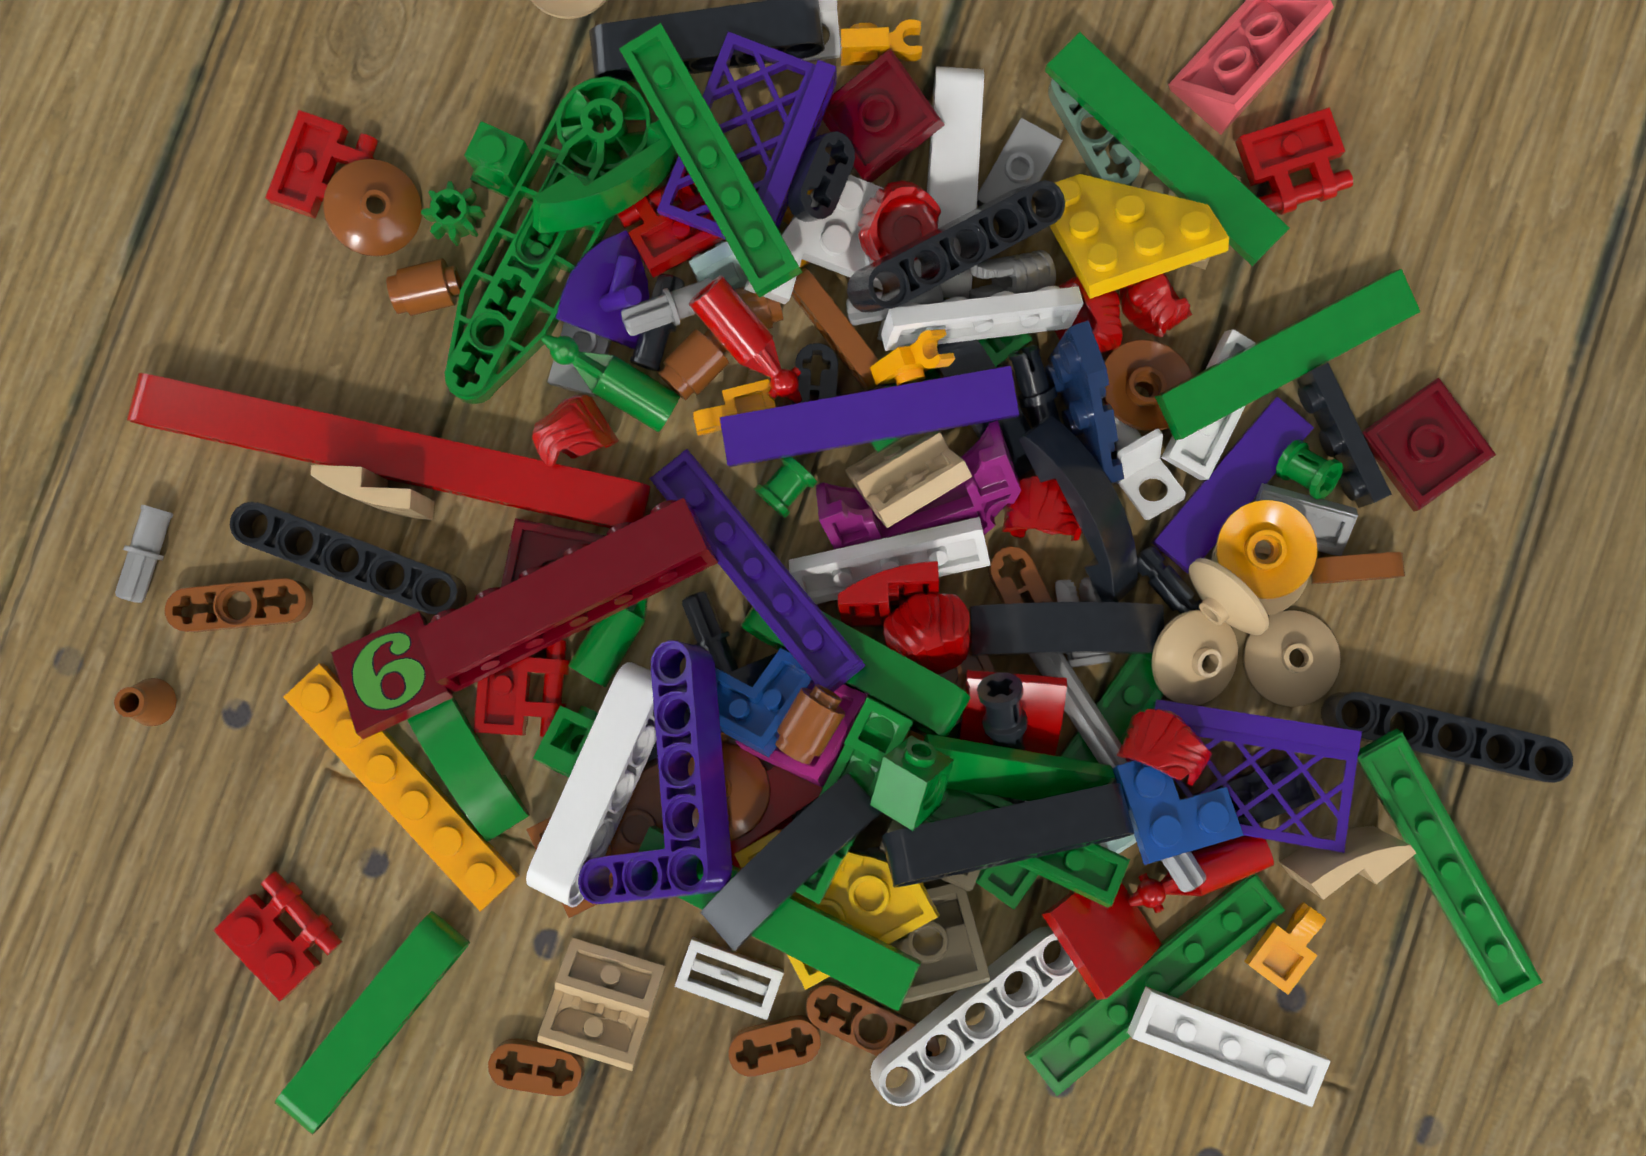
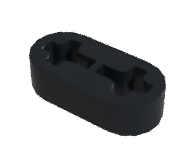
[787,132,855,222]
[792,343,838,404]

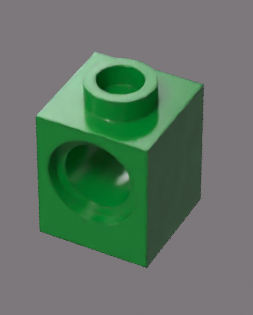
[870,735,954,831]

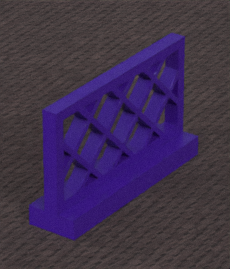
[657,32,837,240]
[1155,699,1362,853]

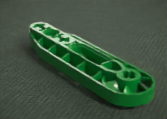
[444,77,652,404]

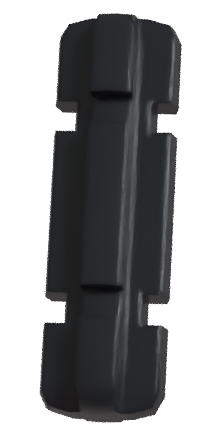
[1137,546,1202,614]

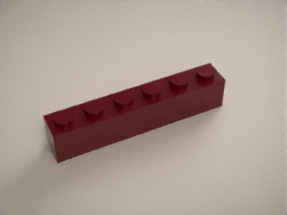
[417,497,718,692]

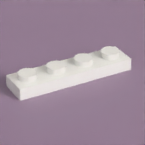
[881,286,1084,351]
[789,517,991,604]
[1127,986,1331,1107]

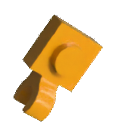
[840,19,922,66]
[870,329,955,386]
[692,379,776,436]
[1244,902,1326,995]

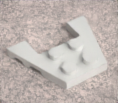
[744,175,921,341]

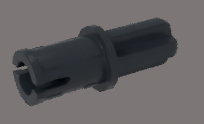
[630,274,685,372]
[682,591,738,674]

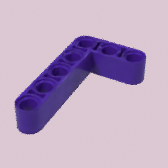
[578,640,733,904]

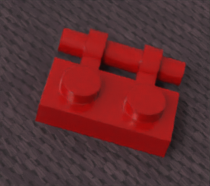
[1235,107,1353,215]
[265,110,379,219]
[617,173,724,278]
[474,640,570,737]
[213,871,343,1002]

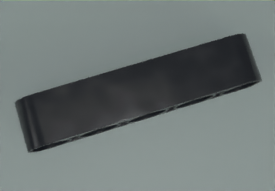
[589,0,825,83]
[847,180,1065,313]
[229,502,467,615]
[1321,692,1573,783]
[882,783,1134,888]

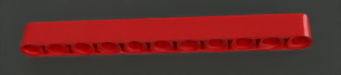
[127,373,651,529]

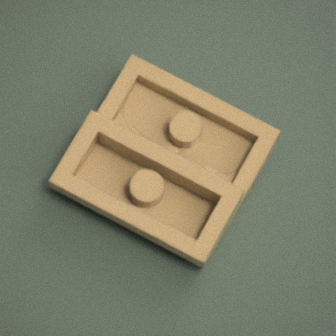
[845,431,972,528]
[311,465,434,520]
[1279,826,1416,900]
[537,937,665,1071]

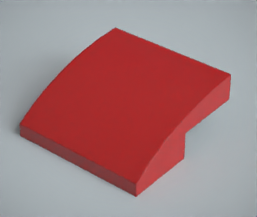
[838,561,939,628]
[957,670,1067,756]
[1042,882,1161,1000]

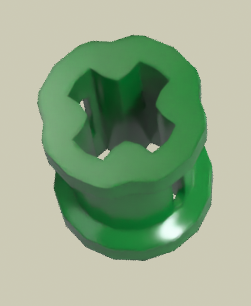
[1276,439,1343,500]
[754,456,818,518]

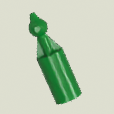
[541,334,680,432]
[568,598,648,687]

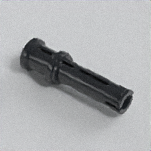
[977,673,1028,804]

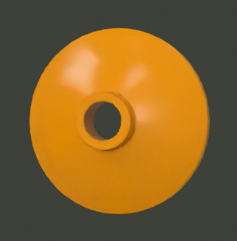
[1216,500,1317,599]

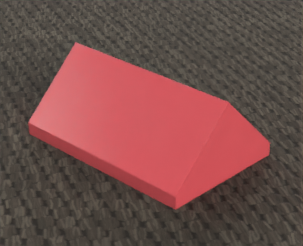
[1168,0,1334,135]

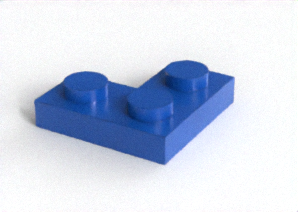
[687,648,815,758]
[1112,760,1243,865]

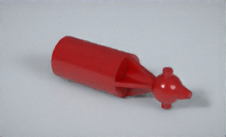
[688,275,802,403]
[1127,825,1274,913]

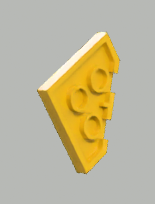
[1050,174,1229,299]
[735,829,940,990]

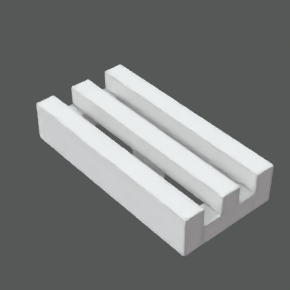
[674,937,784,1020]

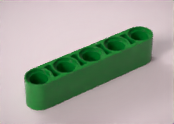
[741,606,971,737]
[274,911,470,1135]

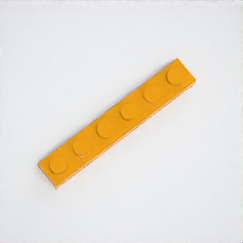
[283,663,520,912]

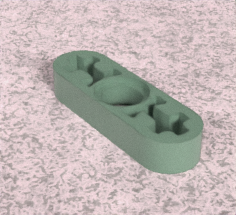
[1048,79,1140,186]

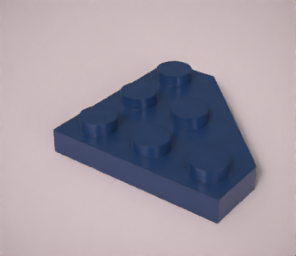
[1045,321,1124,486]

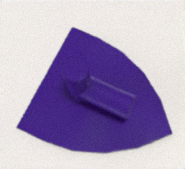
[555,231,649,350]

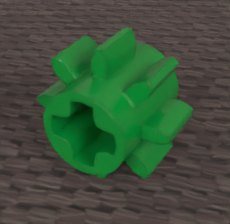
[421,181,486,246]

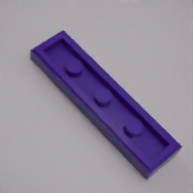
[1151,397,1314,573]

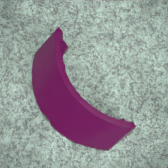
[816,420,1021,549]

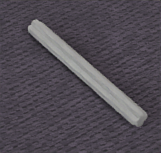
[1029,653,1206,893]

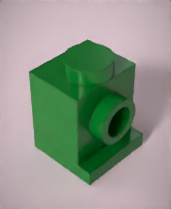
[464,121,532,199]
[533,705,598,778]

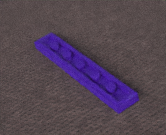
[720,366,1019,467]
[649,449,866,692]

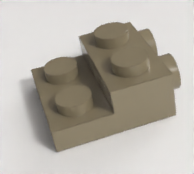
[889,879,990,1004]

